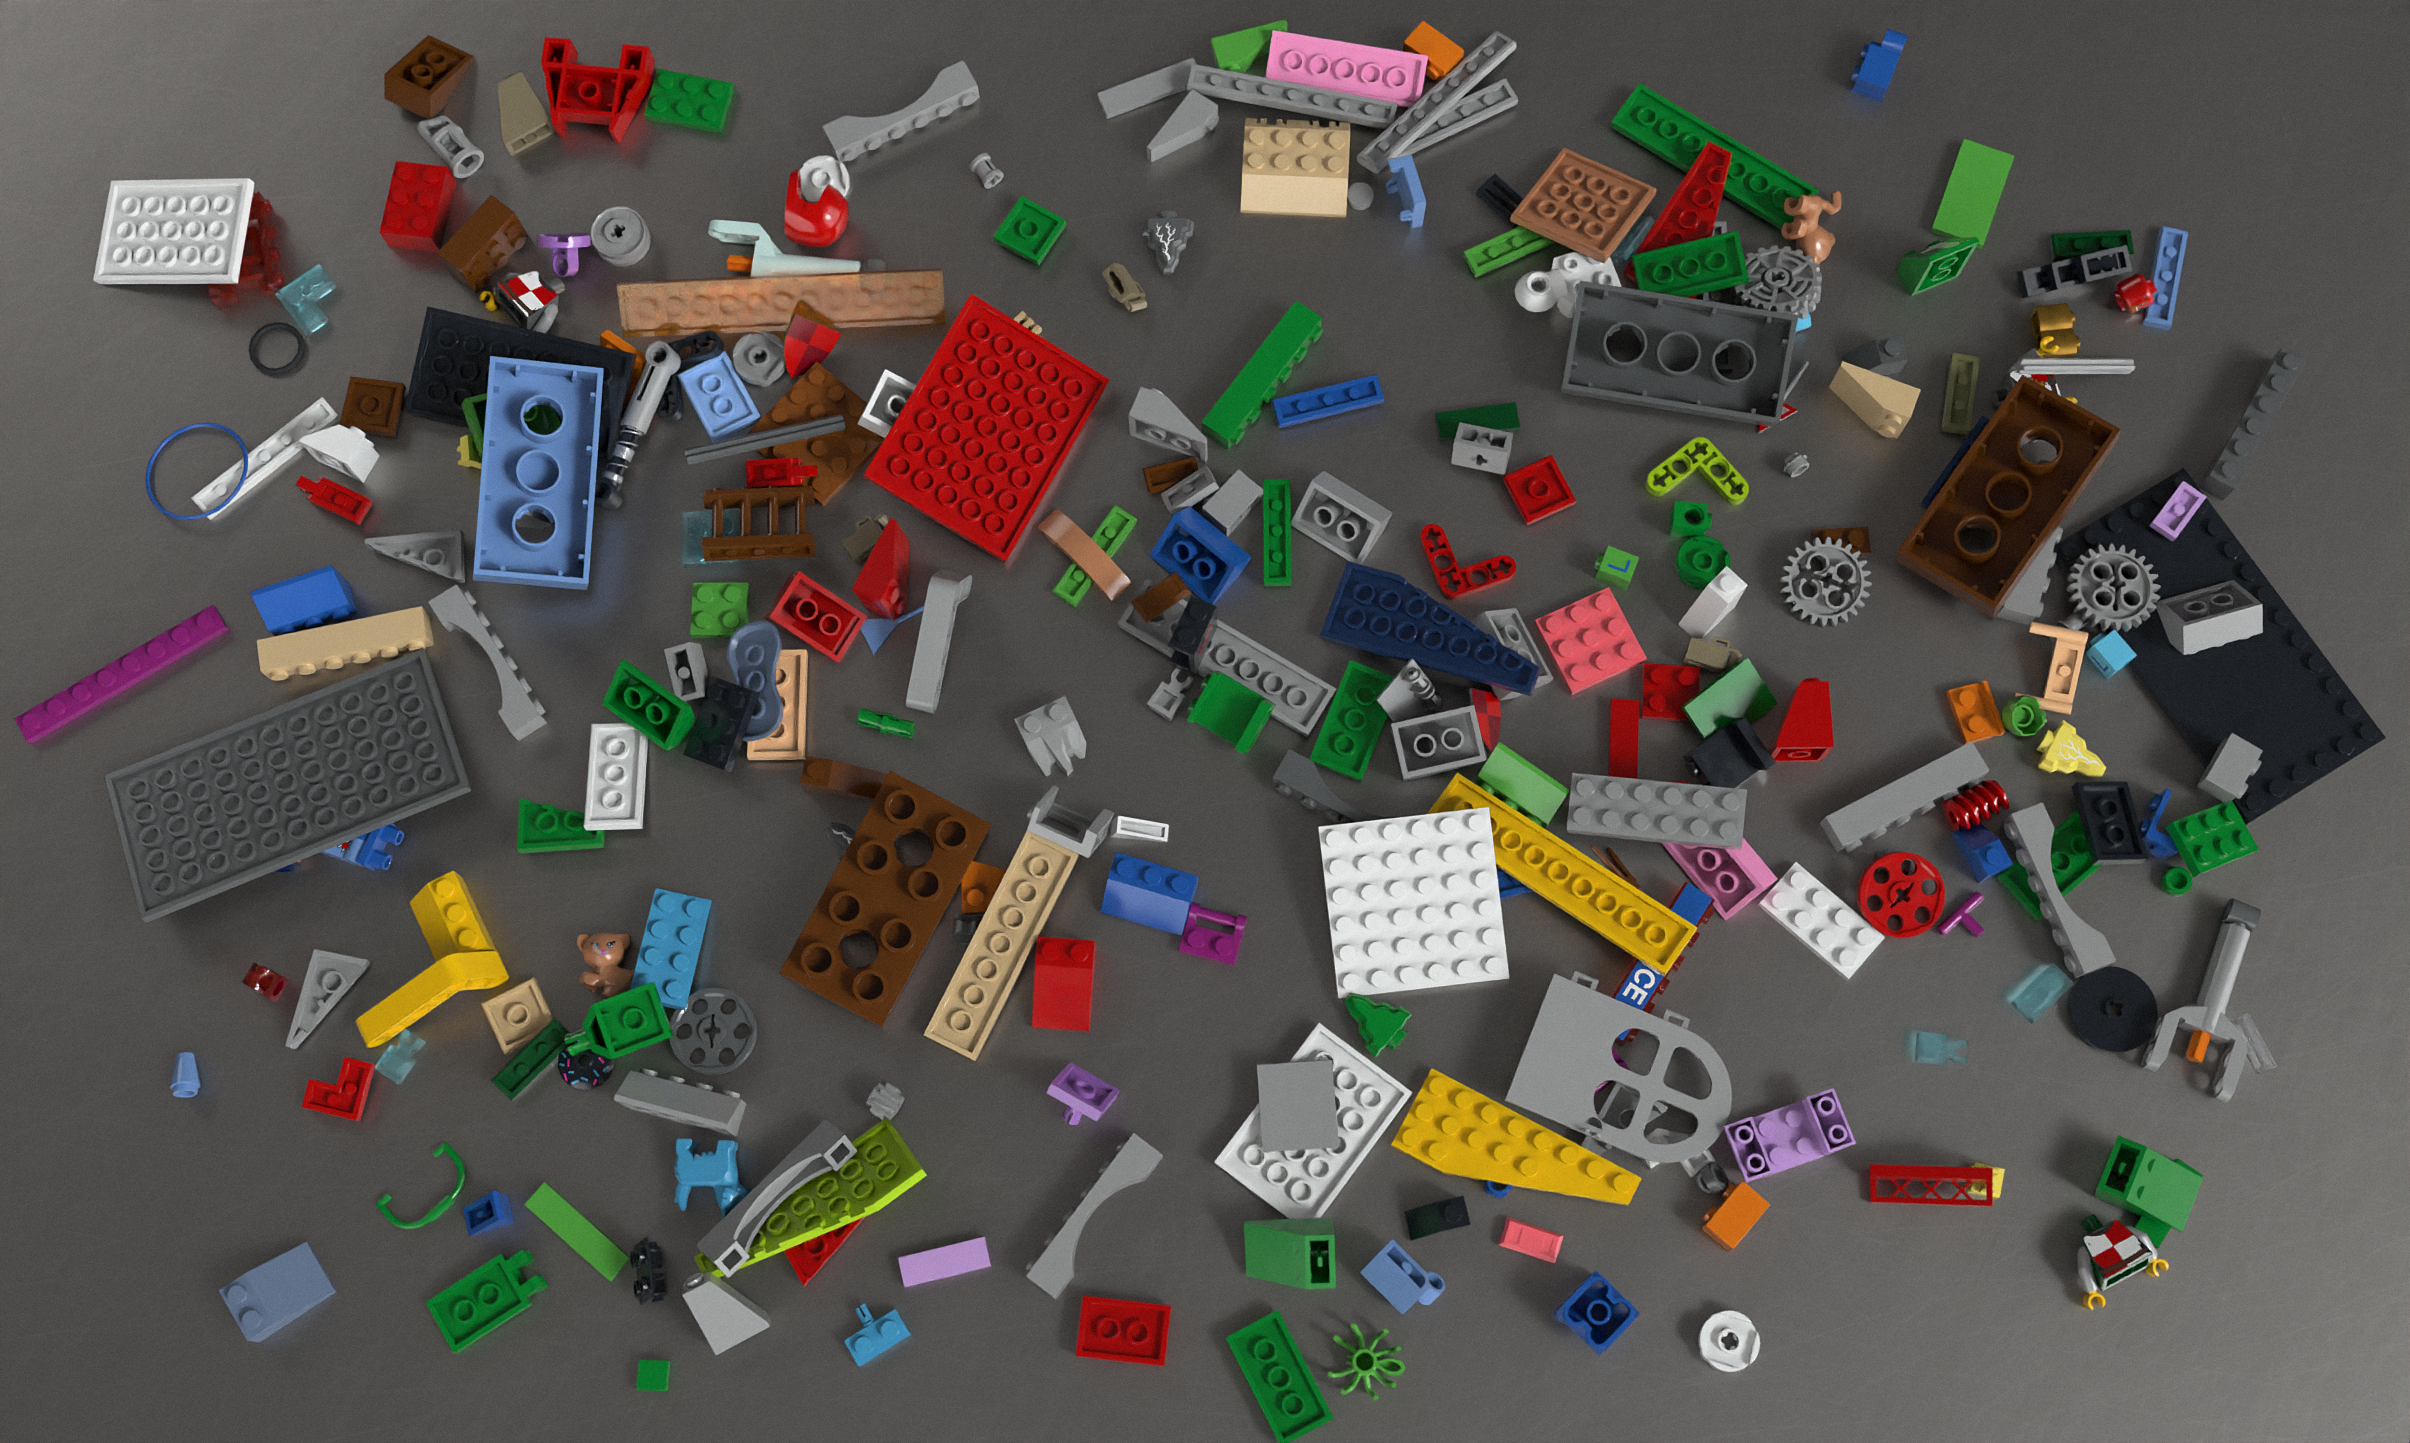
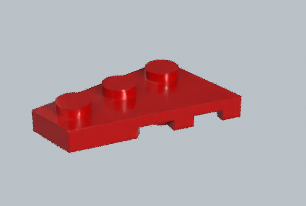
[784,1216,866,1286]

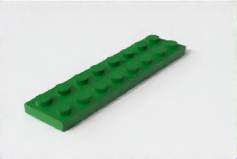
[1610,83,1819,230]

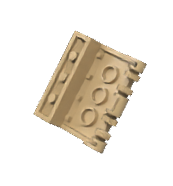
[1241,118,1350,217]

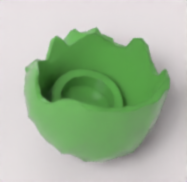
[2001,695,2047,736]

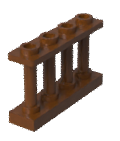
[702,485,816,561]

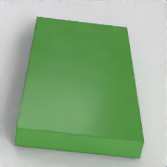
[1930,139,2014,249]

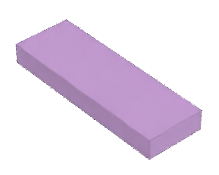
[898,1237,992,1288]

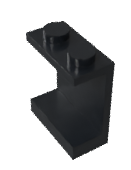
[1168,596,1217,676]
[1682,717,1776,788]

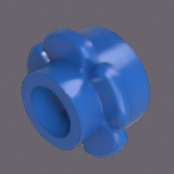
[1484,1180,1513,1198]

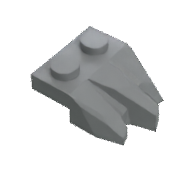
[1014,696,1087,777]

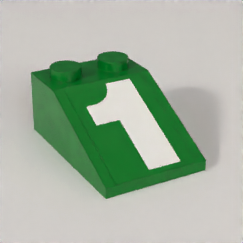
[1896,237,1980,296]

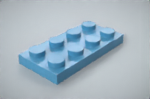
[630,888,712,1011]

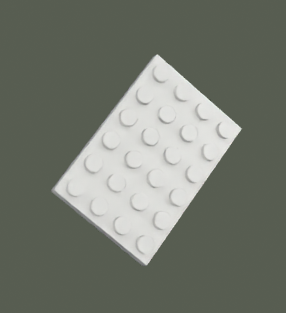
[93,178,255,284]
[1214,1023,1412,1219]

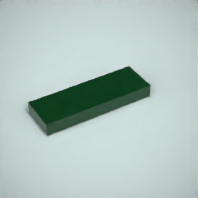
[2048,230,2134,262]
[1435,402,1520,441]
[491,1017,570,1101]

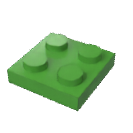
[690,582,750,638]

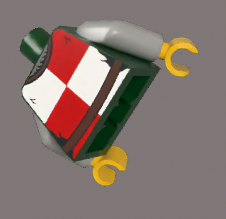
[2077,1214,2169,1310]

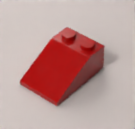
[852,518,909,621]
[763,571,867,663]
[1032,937,1097,1032]

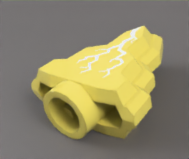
[2036,720,2106,777]

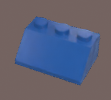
[1149,506,1251,605]
[251,565,357,636]
[1100,852,1198,936]

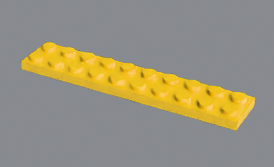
[1427,772,1697,977]

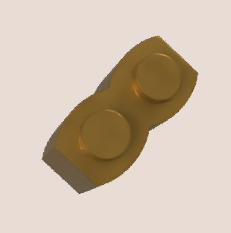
[2030,303,2080,358]

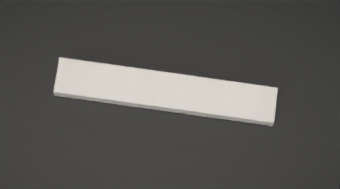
[191,397,341,520]

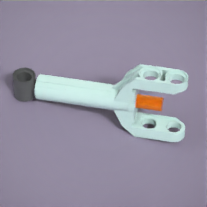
[698,220,887,307]

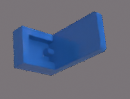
[2139,788,2178,858]

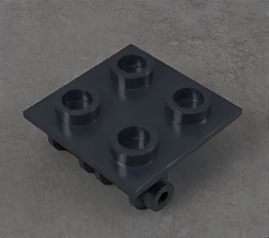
[630,1238,666,1305]

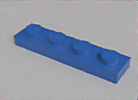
[1272,374,1384,428]

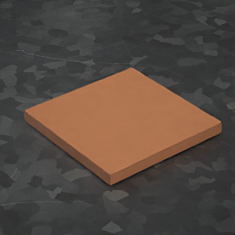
[1511,147,1657,264]

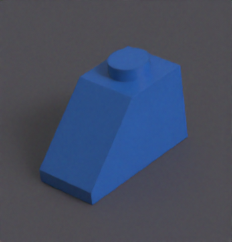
[1951,823,2013,883]

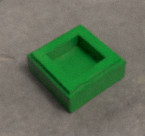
[636,1360,671,1392]

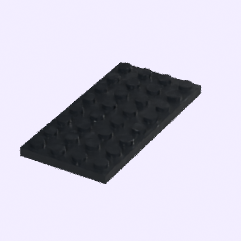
[404,306,637,460]

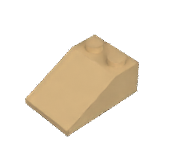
[1829,361,1921,439]

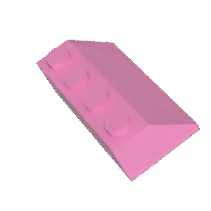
[1662,838,1778,921]

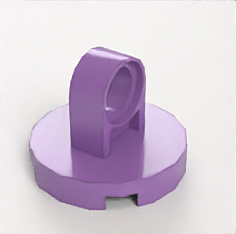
[537,233,592,277]

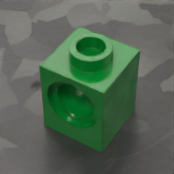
[1669,501,1712,538]

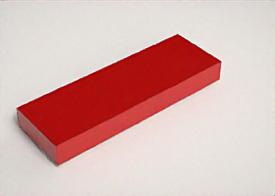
[1608,699,1639,779]

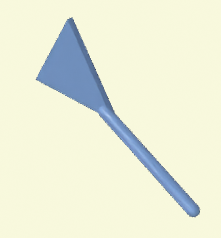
[860,604,925,655]

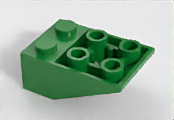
[2094,1135,2203,1233]
[1244,1217,1336,1289]

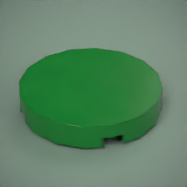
[1675,536,1730,590]

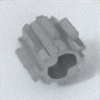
[866,1082,904,1120]

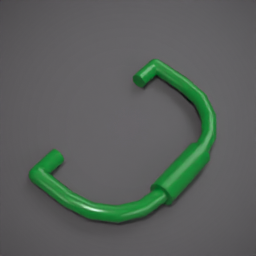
[376,1142,465,1229]

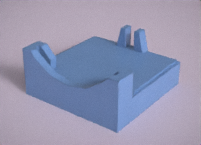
[1385,155,1426,228]

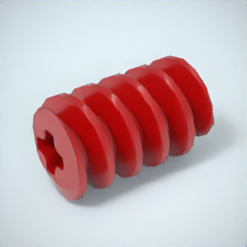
[1942,780,2009,831]

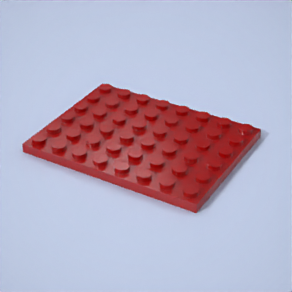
[862,293,1110,562]

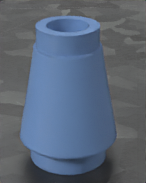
[170,1052,201,1098]

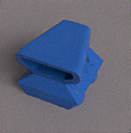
[1553,1270,1640,1356]

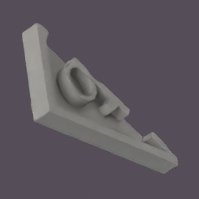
[365,529,465,583]
[285,949,370,1049]
[1581,1082,1668,1156]

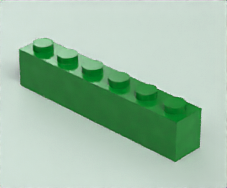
[1201,301,1323,450]

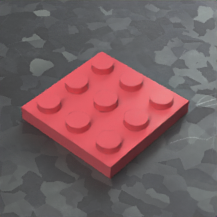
[1534,587,1647,695]

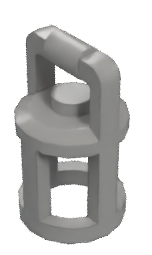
[418,116,484,178]

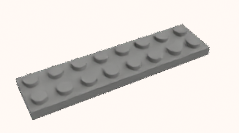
[1118,579,1336,737]

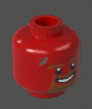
[2113,273,2157,314]

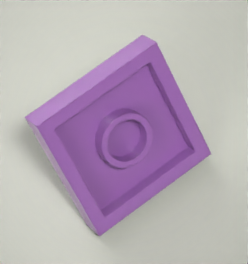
[1046,1062,1120,1125]

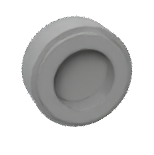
[1347,182,1374,210]

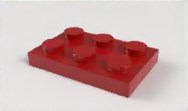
[1076,1296,1172,1367]

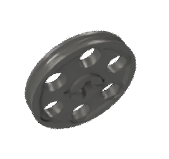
[669,988,757,1076]

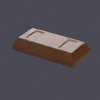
[1142,456,1199,494]
[1130,571,1192,624]

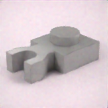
[1147,668,1194,721]

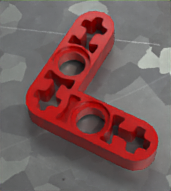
[1420,524,1516,600]

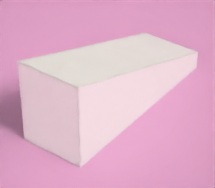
[1110,816,1169,842]

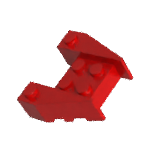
[541,37,655,144]

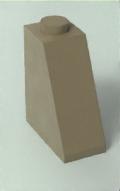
[498,71,556,157]

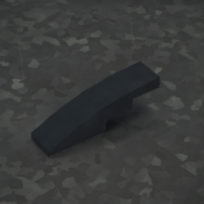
[2017,245,2132,298]

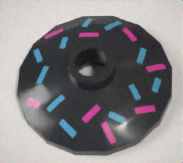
[558,1040,615,1090]

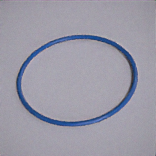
[145,422,248,520]

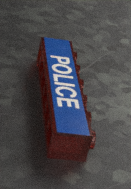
[1611,881,1715,1047]

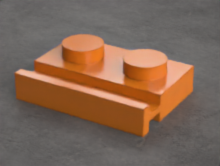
[1946,680,2005,745]

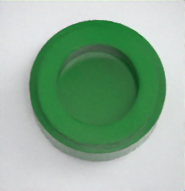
[2161,867,2193,897]

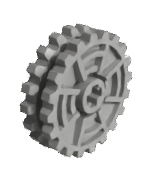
[1732,246,1822,319]

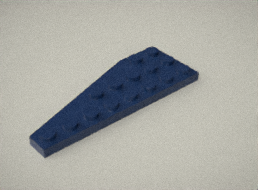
[1320,561,1540,696]

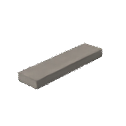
[1097,57,1197,119]

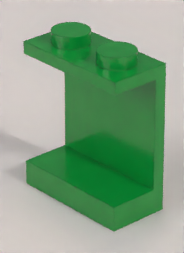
[1187,671,1276,754]

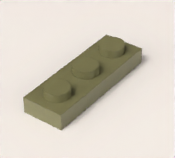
[1941,353,1980,435]

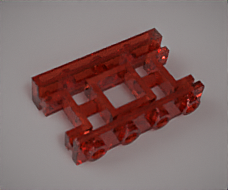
[208,192,285,310]

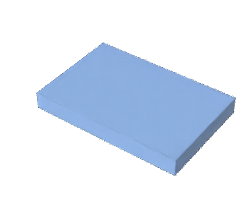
[677,351,761,443]

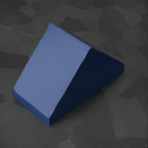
[462,1191,514,1236]

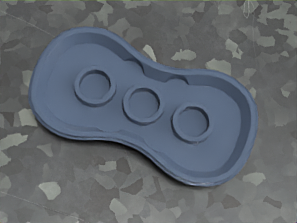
[727,621,784,742]

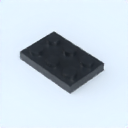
[683,676,760,772]
[2071,781,2149,865]

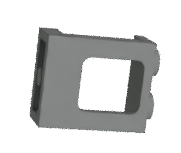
[1027,786,1115,858]

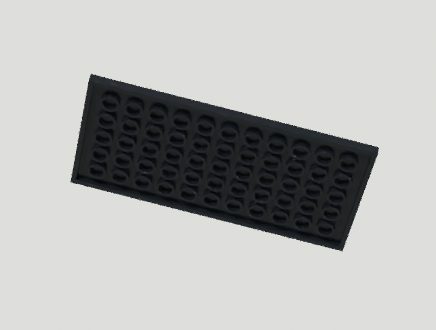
[2053,468,2386,825]

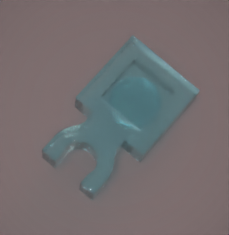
[375,1029,426,1085]
[1915,1032,1968,1066]

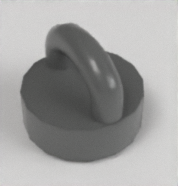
[1695,1162,1729,1194]

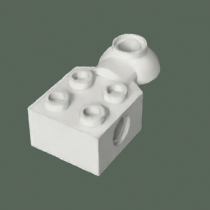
[1515,251,1622,318]

